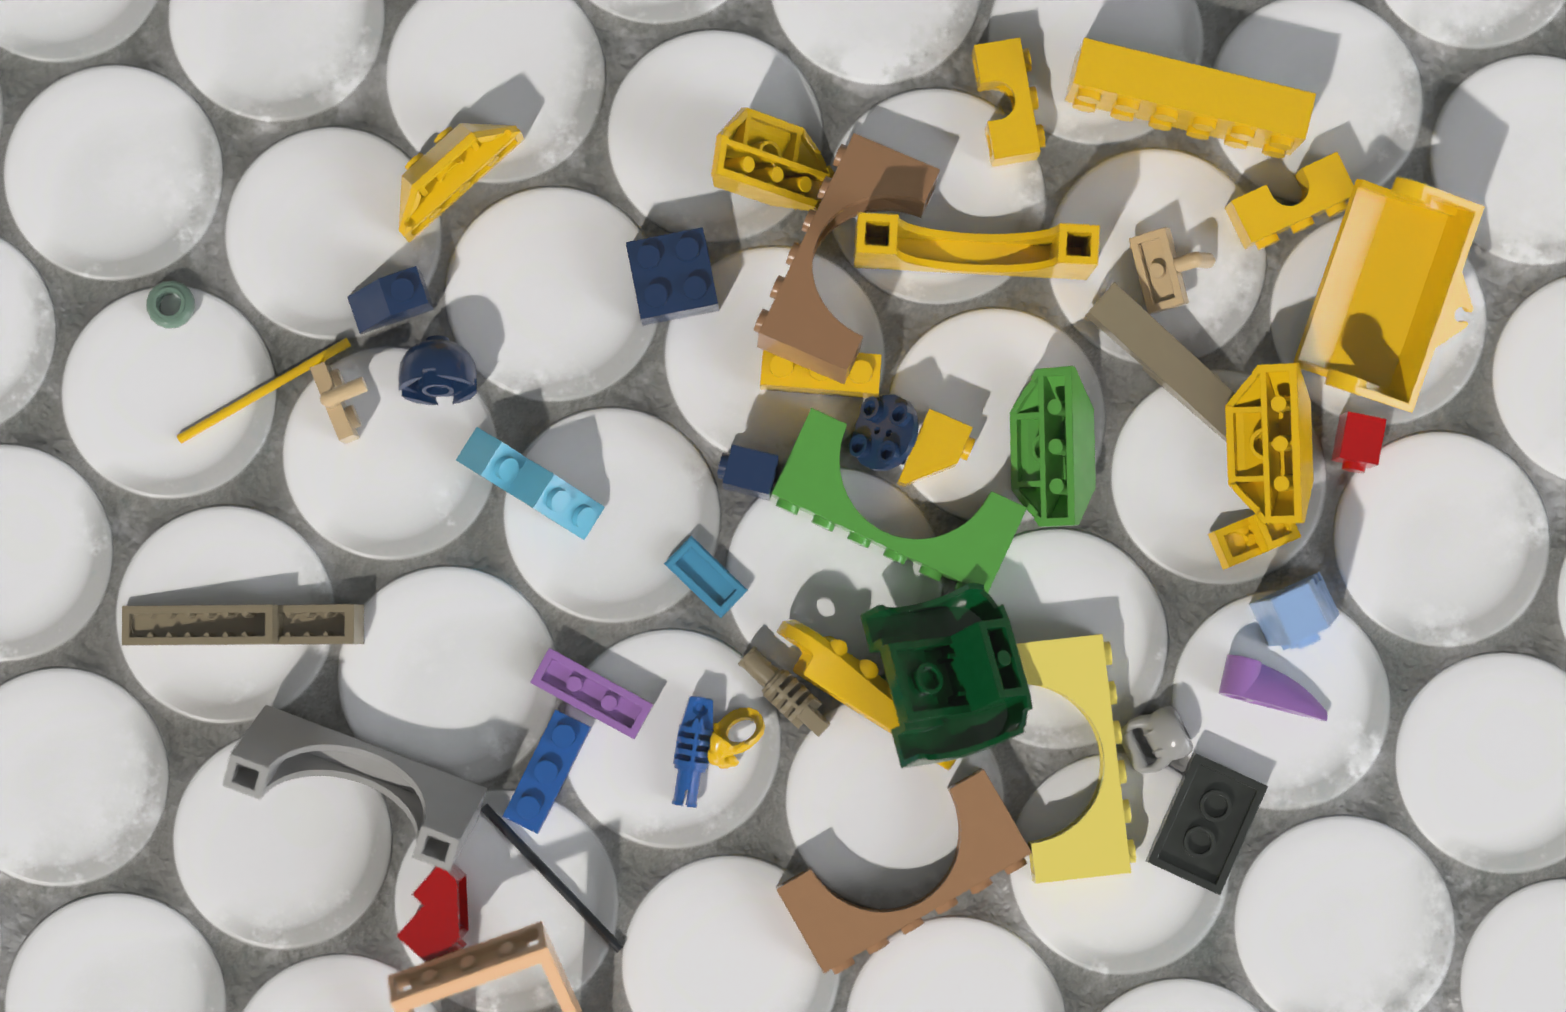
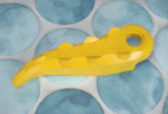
[777,619,956,771]

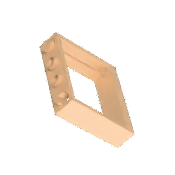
[388,921,583,1012]

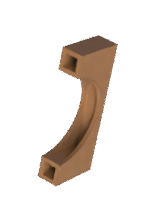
[754,133,940,384]
[776,768,1032,974]

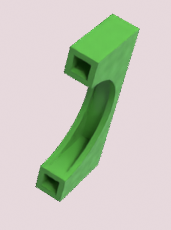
[771,408,1027,593]

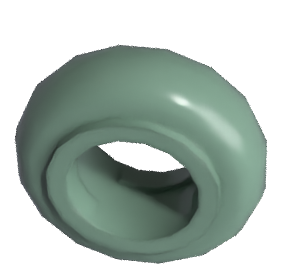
[146,281,195,329]

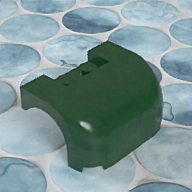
[860,583,1033,768]

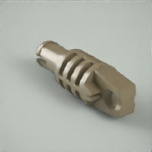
[738,646,830,737]

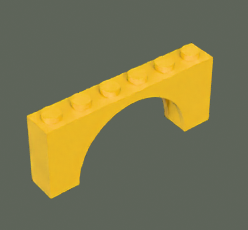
[853,212,1100,280]

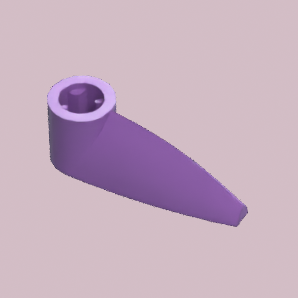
[1218,655,1328,721]

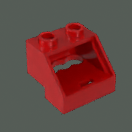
[396,864,469,962]

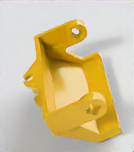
[1293,177,1485,413]

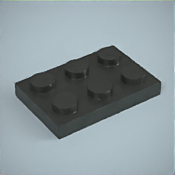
[1145,753,1268,895]

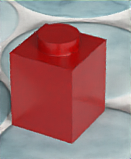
[1331,411,1387,473]

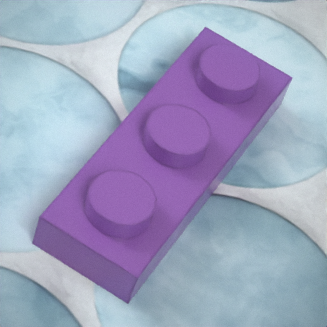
[530,648,654,739]

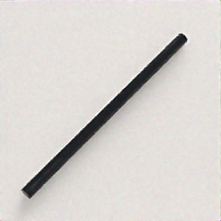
[481,803,624,953]

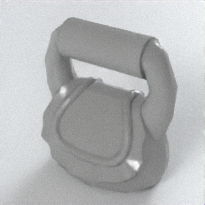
[1121,706,1193,773]

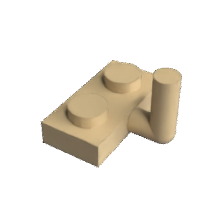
[1129,227,1215,314]
[310,362,368,444]

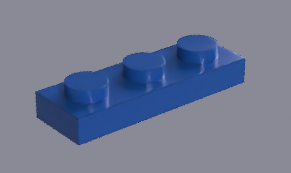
[502,709,592,834]

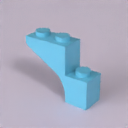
[456,427,605,540]

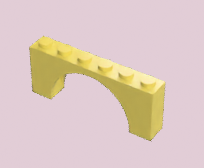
[1016,634,1136,884]

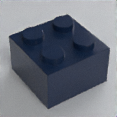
[626,227,719,326]

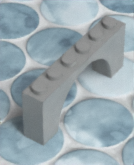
[222,705,487,871]

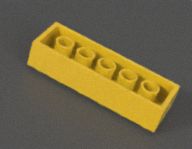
[1064,38,1316,158]

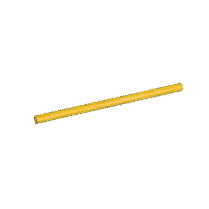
[176,338,351,444]

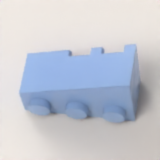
[1249,571,1340,650]

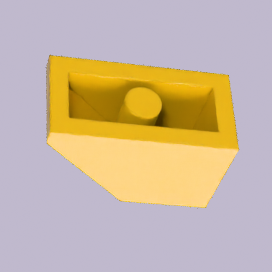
[897,409,976,487]

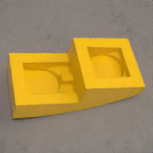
[1208,514,1302,570]

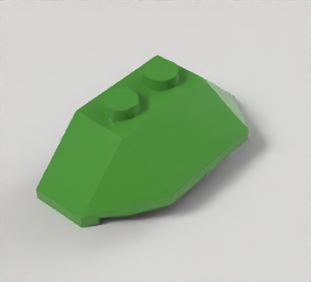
[1010,366,1096,527]

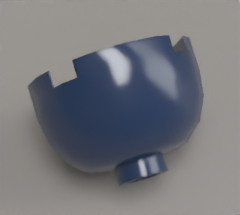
[398,335,477,405]

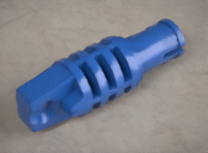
[672,696,714,808]

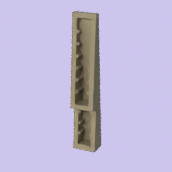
[1085,282,1235,441]
[122,604,364,646]

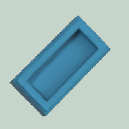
[664,536,748,618]

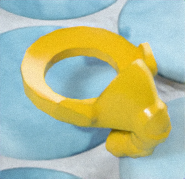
[707,707,765,769]

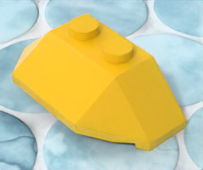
[711,107,835,211]
[399,123,524,243]
[1225,363,1314,524]

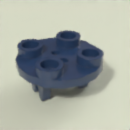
[849,394,919,471]

